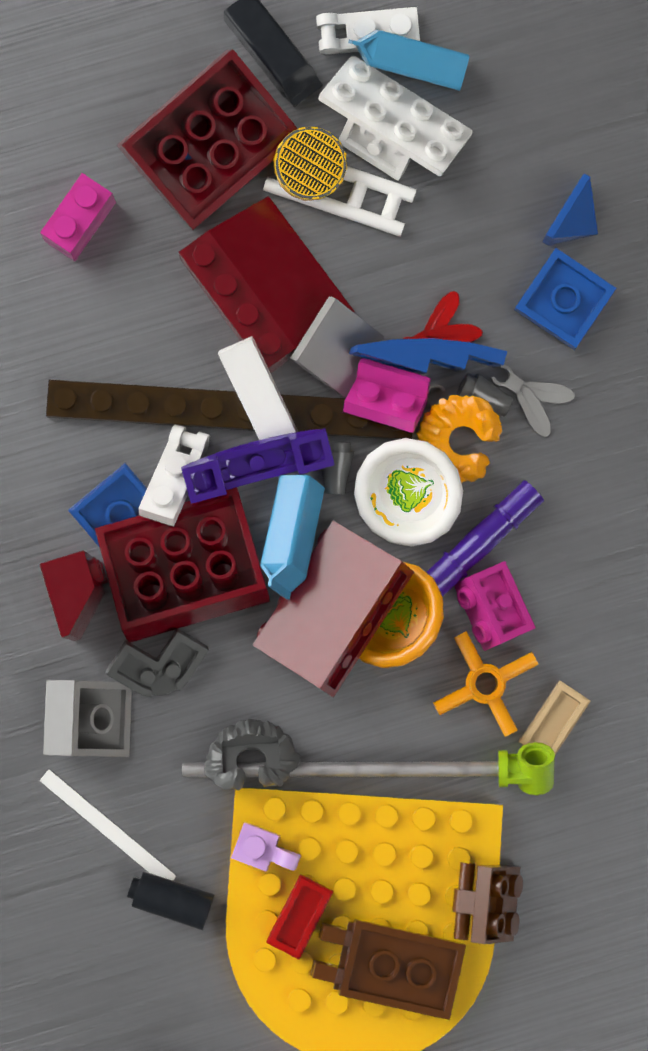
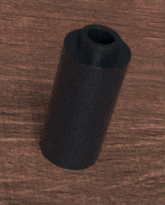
[127,871,214,931]

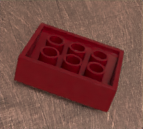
[117,49,298,230]
[178,196,355,373]
[95,487,270,643]

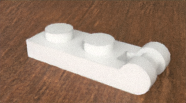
[316,7,420,55]
[138,424,210,526]

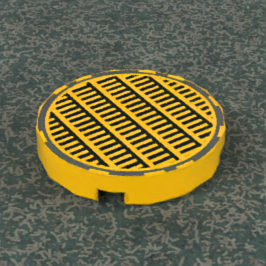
[273,127,347,201]

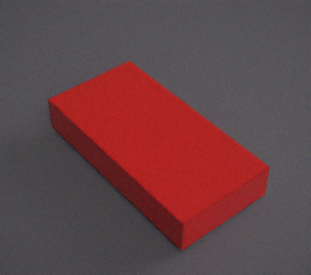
[266,874,334,960]

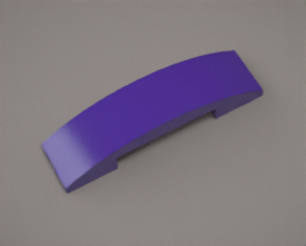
[181,429,335,504]

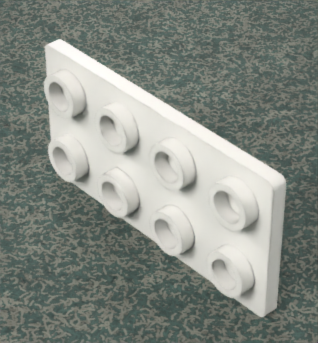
[318,55,473,181]

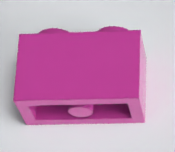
[40,173,116,262]

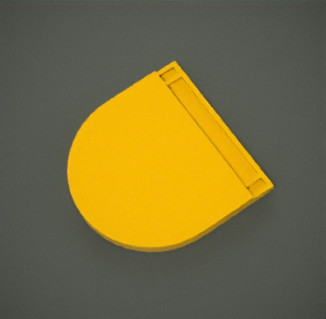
[226,787,503,1051]

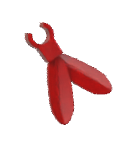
[402,291,483,343]

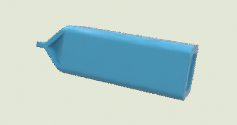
[348,30,469,91]
[260,475,325,599]

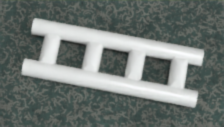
[263,166,417,237]

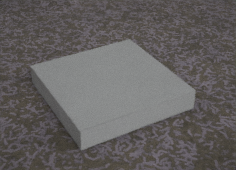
[290,296,384,398]

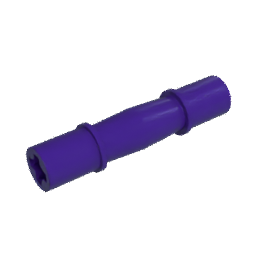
[427,480,544,597]

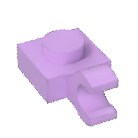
[231,822,301,871]

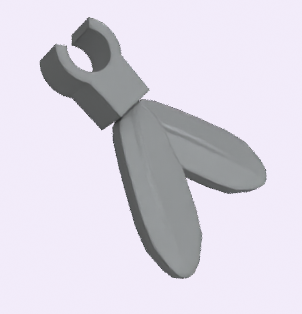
[490,364,575,437]

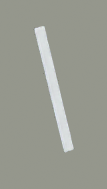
[39,770,176,880]

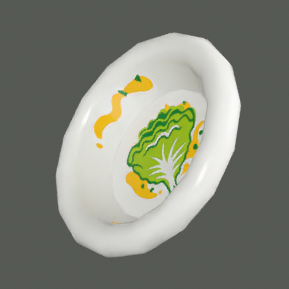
[354,438,463,547]

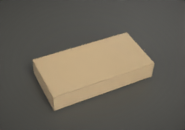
[518,680,591,755]

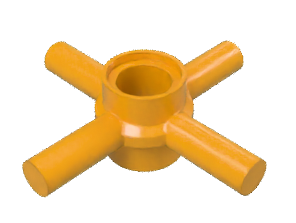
[433,631,538,737]

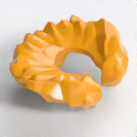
[416,395,502,483]

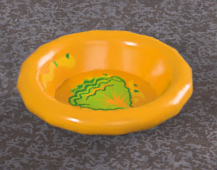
[359,562,444,668]

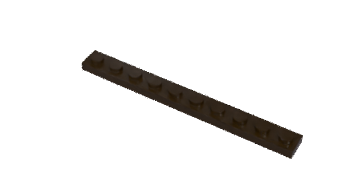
[46,380,413,440]

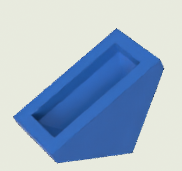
[543,173,598,246]

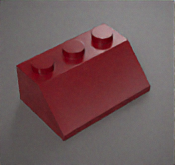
[40,550,109,641]

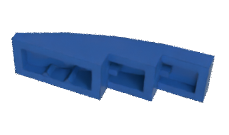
[349,338,507,375]

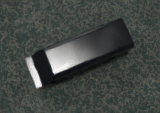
[223,0,323,107]

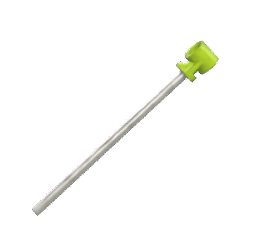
[182,742,555,795]

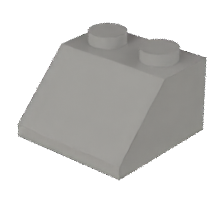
[43,680,132,757]

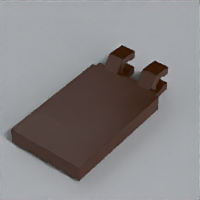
[310,919,466,1020]

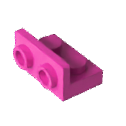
[343,358,430,433]
[454,561,536,651]

